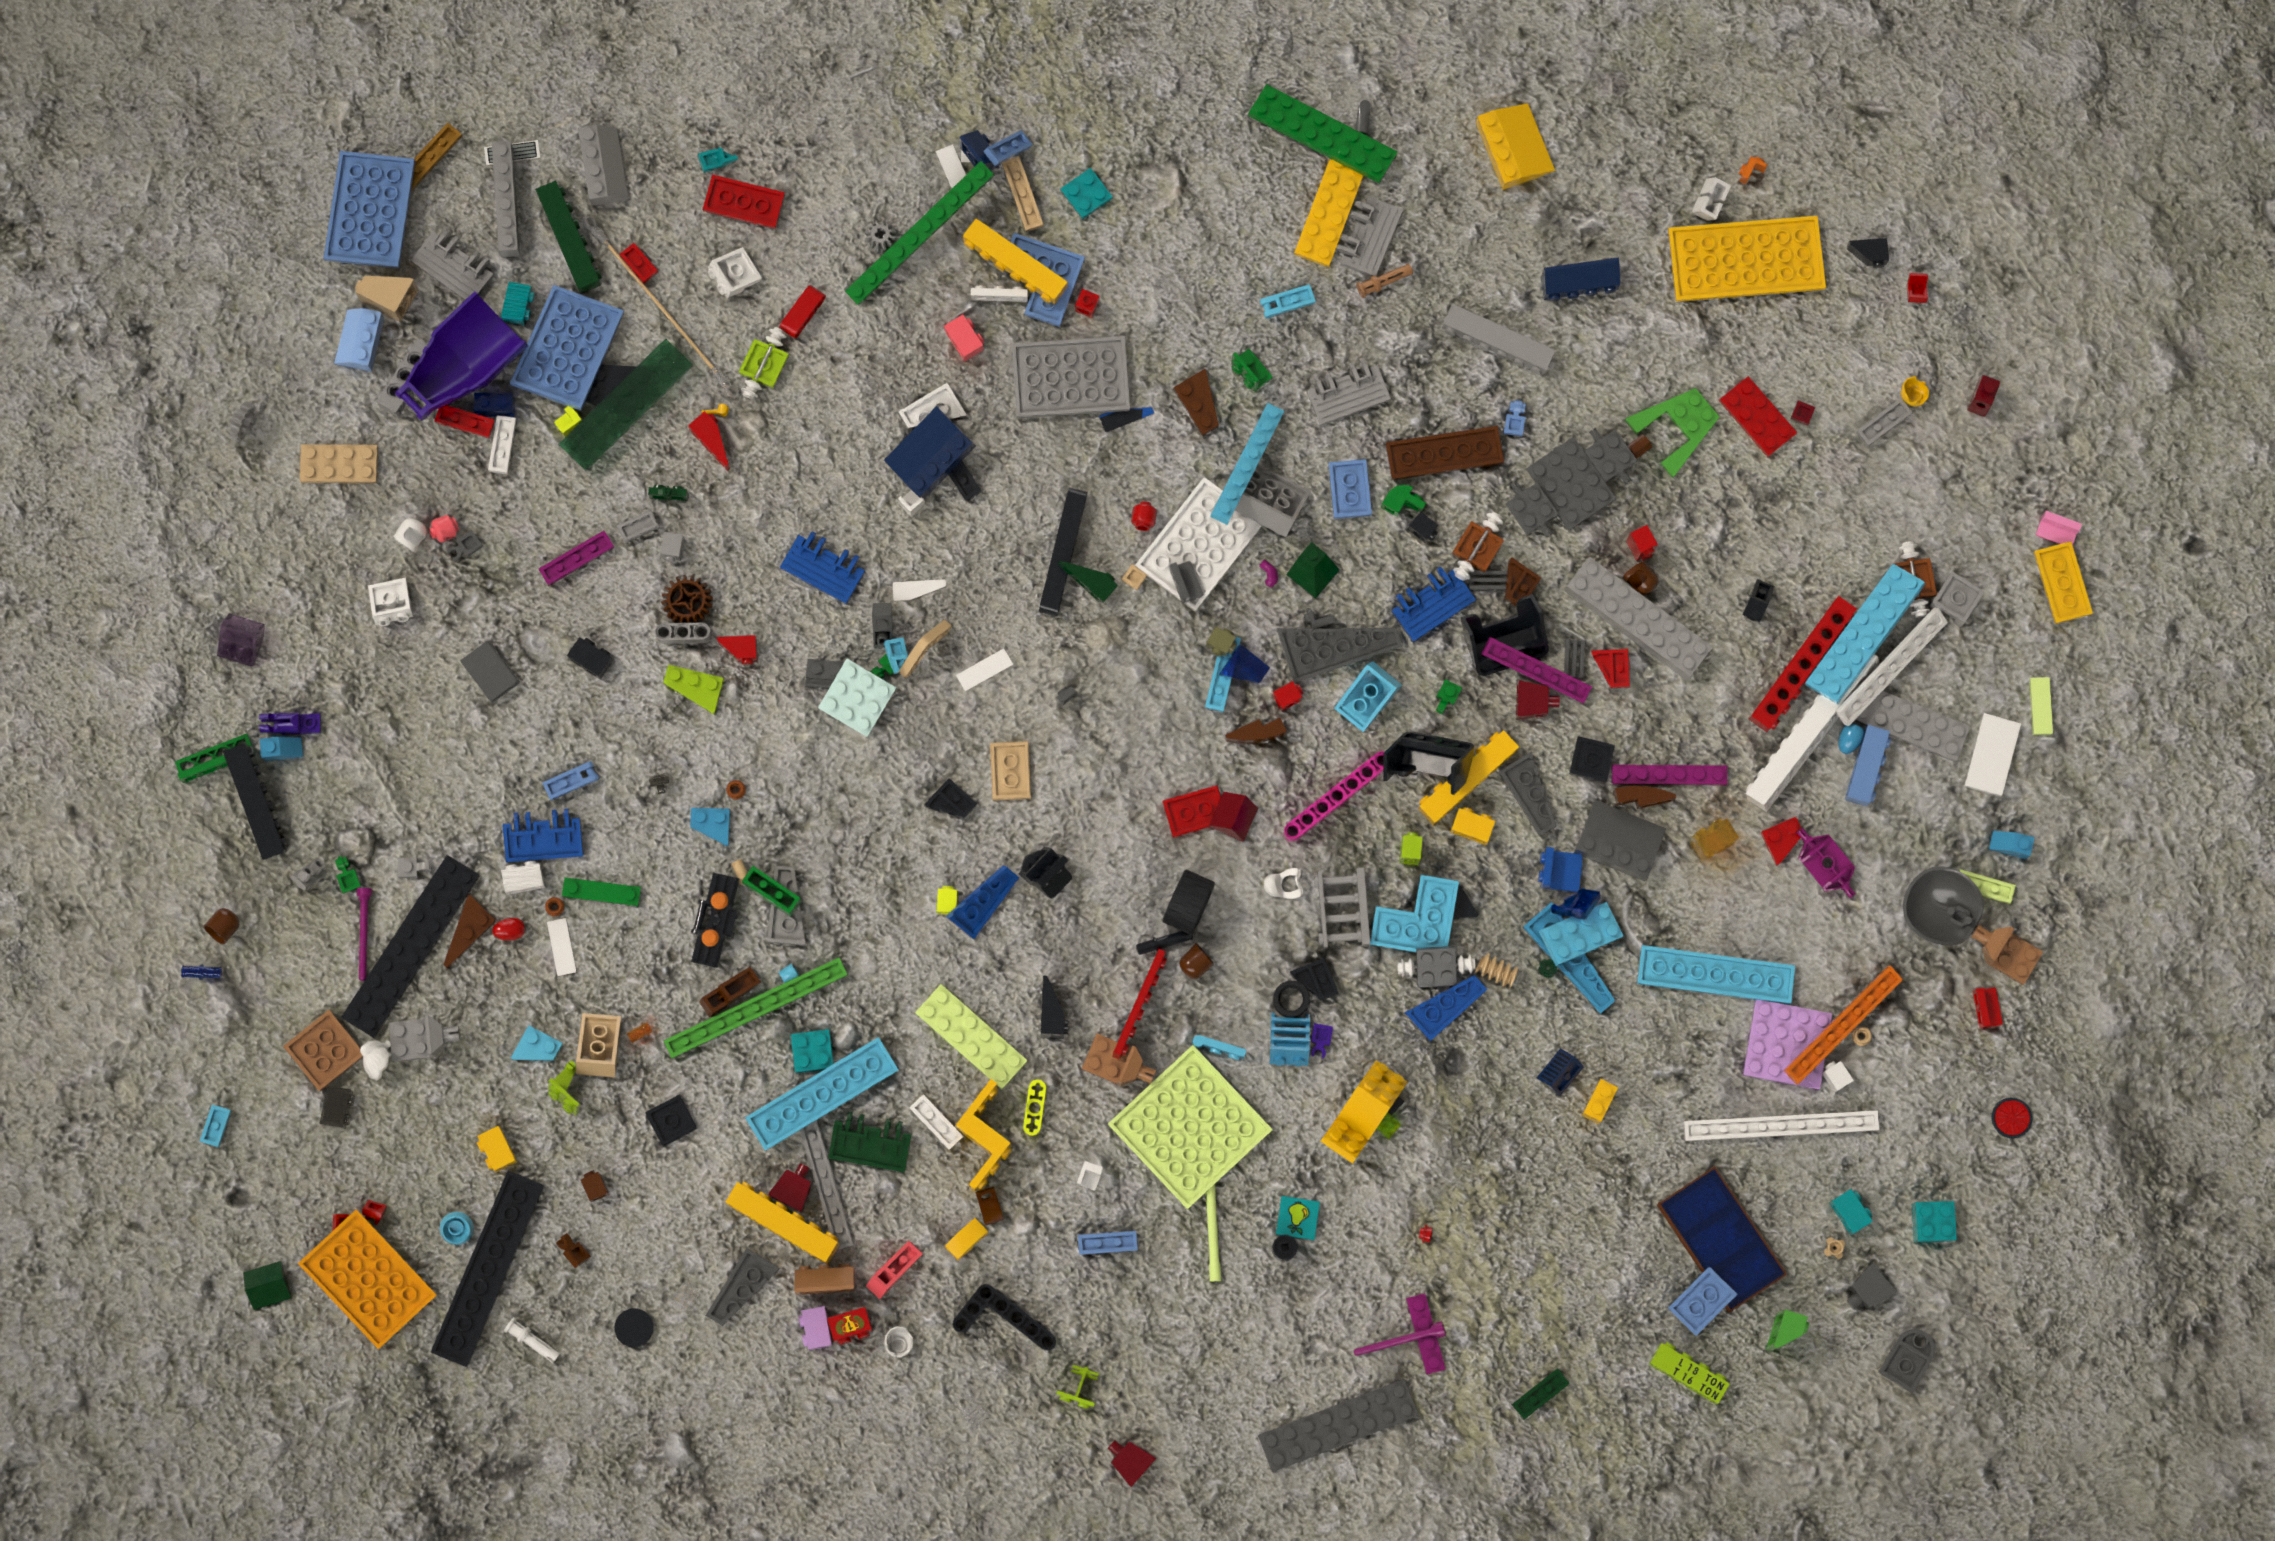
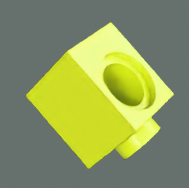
[936,886,958,915]

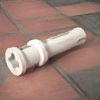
[504,1317,560,1363]

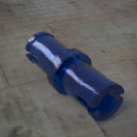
[181,964,222,980]

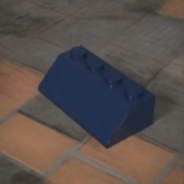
[1541,257,1620,301]

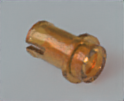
[627,1022,653,1044]

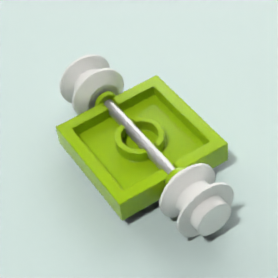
[739,327,789,399]

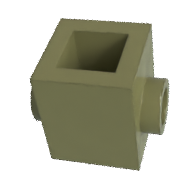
[1206,627,1237,657]

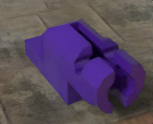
[259,712,321,735]

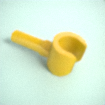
[701,404,729,417]

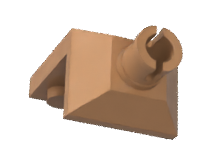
[1971,924,2043,985]
[1082,1033,1156,1086]

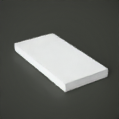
[1964,713,2021,797]

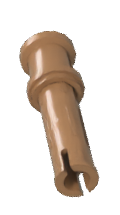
[1356,263,1413,298]

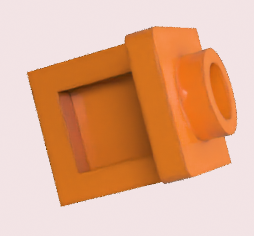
[1738,157,1768,184]

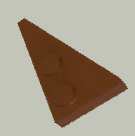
[443,894,496,969]

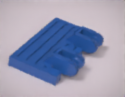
[780,531,865,605]
[1391,567,1476,642]
[502,809,584,862]

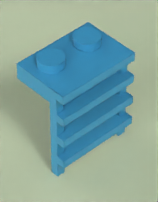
[1269,1013,1310,1067]

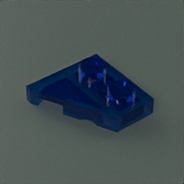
[1219,645,1270,683]
[1551,888,1601,919]

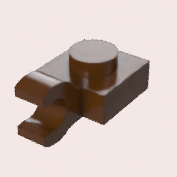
[556,1233,591,1268]

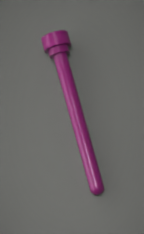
[357,888,372,981]
[1354,1321,1446,1356]

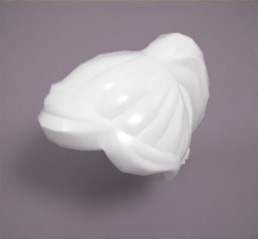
[360,1040,391,1081]

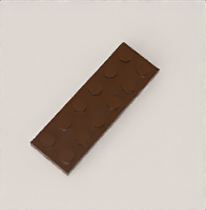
[1385,425,1504,481]

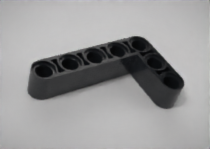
[953,1284,1056,1351]

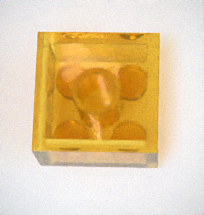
[1690,818,1739,863]

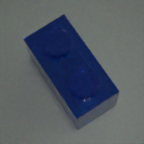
[474,393,515,417]

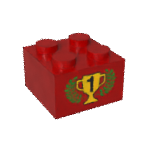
[827,1307,873,1345]

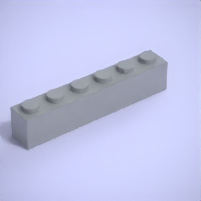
[492,141,520,257]
[1442,304,1556,375]

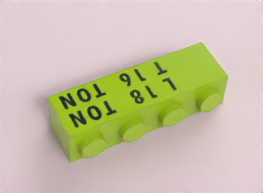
[1648,1342,1730,1405]

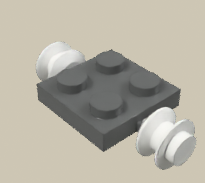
[1397,946,1475,987]

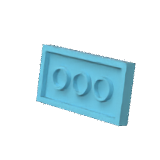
[1539,902,1623,966]

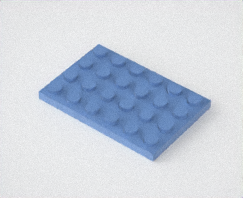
[323,151,416,269]
[510,285,624,411]

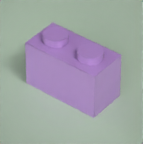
[799,1306,832,1350]

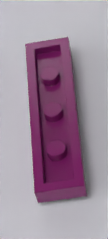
[539,531,614,586]
[1406,1293,1446,1375]

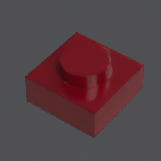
[1790,400,1815,426]

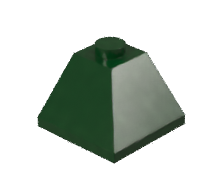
[1286,542,1340,599]

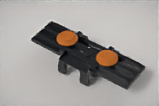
[690,872,740,968]

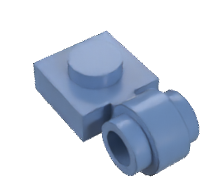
[1504,400,1526,437]

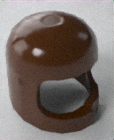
[1622,562,1659,596]
[203,908,240,945]
[1179,943,1214,979]

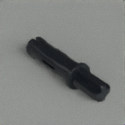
[1136,931,1193,955]

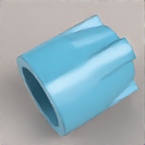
[779,963,799,983]

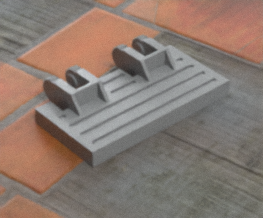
[1336,196,1403,277]
[410,229,494,300]
[1307,359,1391,426]

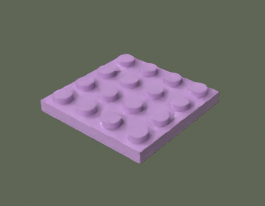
[1743,999,1832,1090]

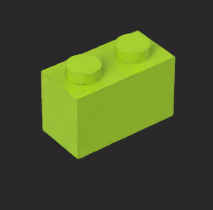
[1399,832,1423,865]

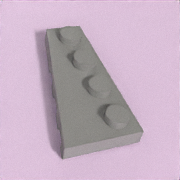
[767,865,806,946]

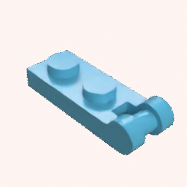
[1260,284,1316,319]
[1192,1035,1246,1061]

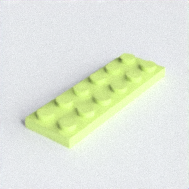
[915,984,1028,1090]

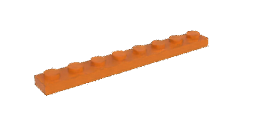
[1783,966,1903,1085]

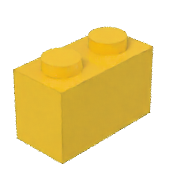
[1450,807,1495,845]
[1581,1079,1618,1124]
[477,1126,517,1173]

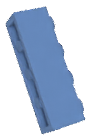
[1845,725,1891,807]

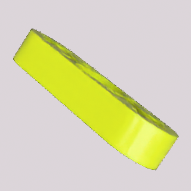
[1023,1079,1046,1136]

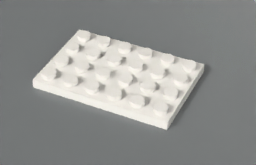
[1135,477,1262,612]

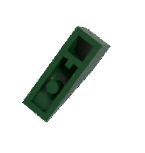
[1058,561,1118,603]

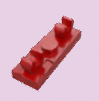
[434,405,495,439]

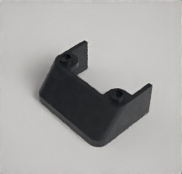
[1383,732,1474,795]

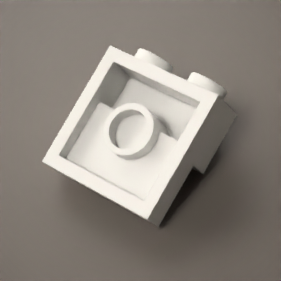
[708,247,762,298]
[368,578,413,626]

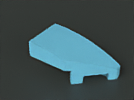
[884,637,908,674]

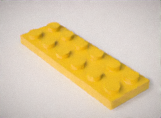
[1294,159,1363,267]

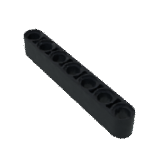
[1039,488,1088,616]

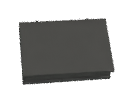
[460,641,520,703]

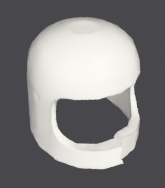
[393,518,427,554]

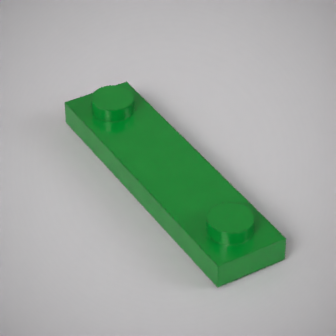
[562,877,641,907]

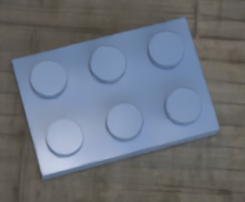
[1328,459,1372,519]
[1668,1266,1737,1336]

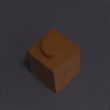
[581,1170,610,1203]

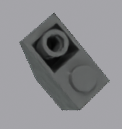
[872,603,893,648]

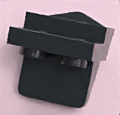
[1018,847,1072,899]

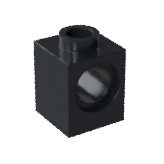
[1408,511,1438,544]

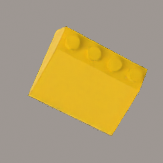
[1476,103,1555,190]

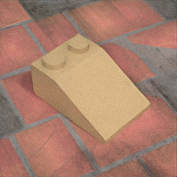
[576,1013,621,1077]

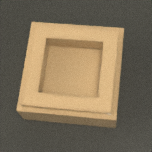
[1121,564,1147,591]

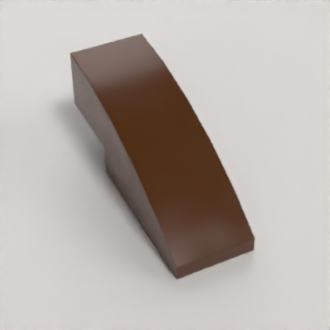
[1224,718,1287,744]
[1613,786,1676,809]
[699,966,761,1018]

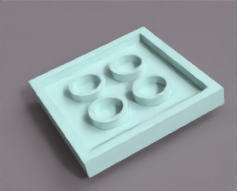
[818,658,897,737]

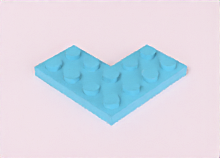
[1370,874,1459,952]

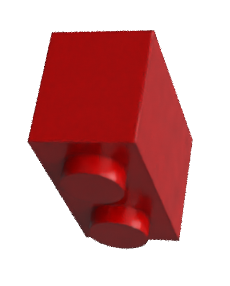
[1626,525,1658,561]

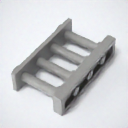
[1314,868,1370,950]

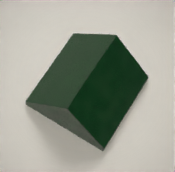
[243,1261,292,1310]

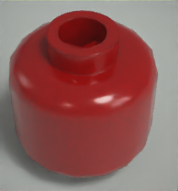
[1131,501,1157,531]

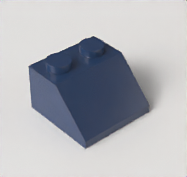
[959,130,1001,171]

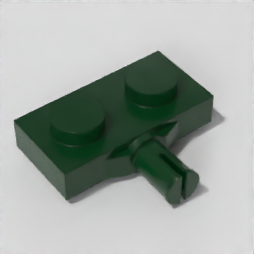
[648,485,688,501]

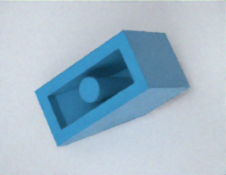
[259,737,303,762]
[1989,831,2035,859]

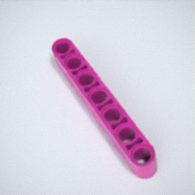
[1283,751,1385,842]

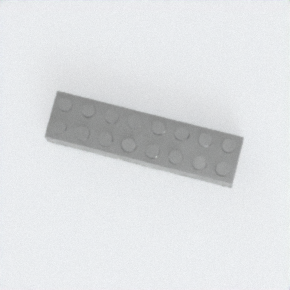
[1565,557,1713,681]

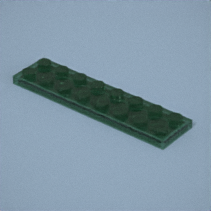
[558,339,693,471]

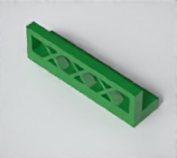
[175,733,256,783]

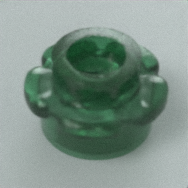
[1538,959,1557,978]

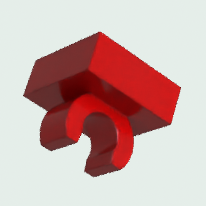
[362,1200,387,1225]

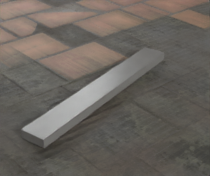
[800,1120,854,1251]

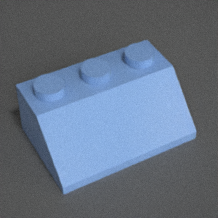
[334,308,385,372]

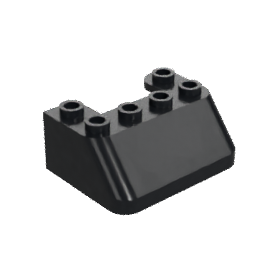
[1460,594,1549,676]

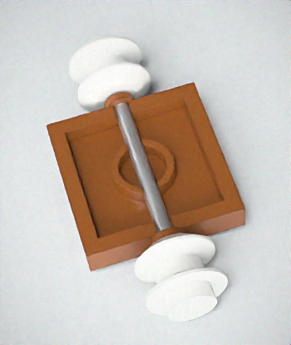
[1452,512,1504,580]
[1893,541,1937,618]

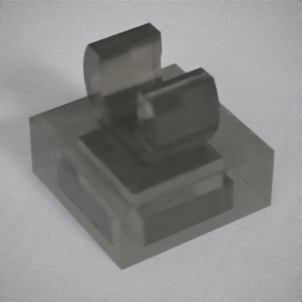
[649,773,670,795]

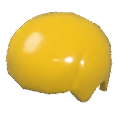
[1900,376,1929,407]

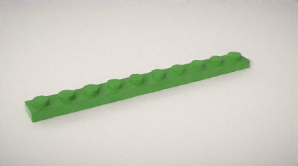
[663,958,848,1059]

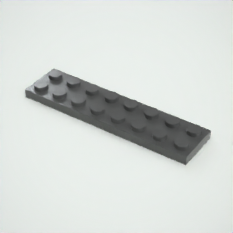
[1258,1379,1419,1472]

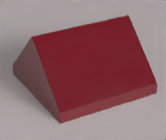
[1209,792,1258,842]

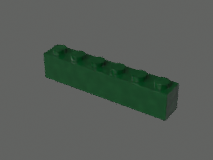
[535,180,602,294]

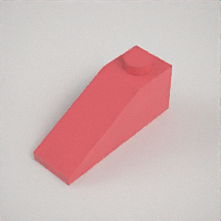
[866,1241,923,1299]

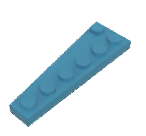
[1523,902,1615,1014]

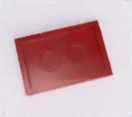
[1162,785,1221,838]

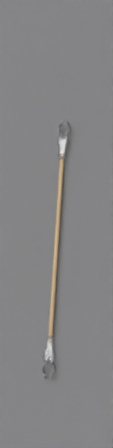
[582,216,740,399]

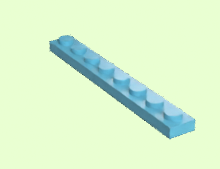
[1210,403,1284,525]

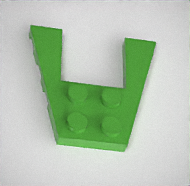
[1625,388,1719,478]

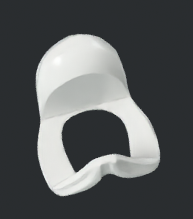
[1264,868,1303,899]

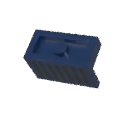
[1537,1048,1584,1096]

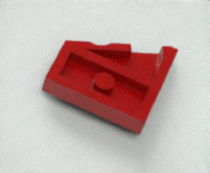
[1591,649,1630,689]

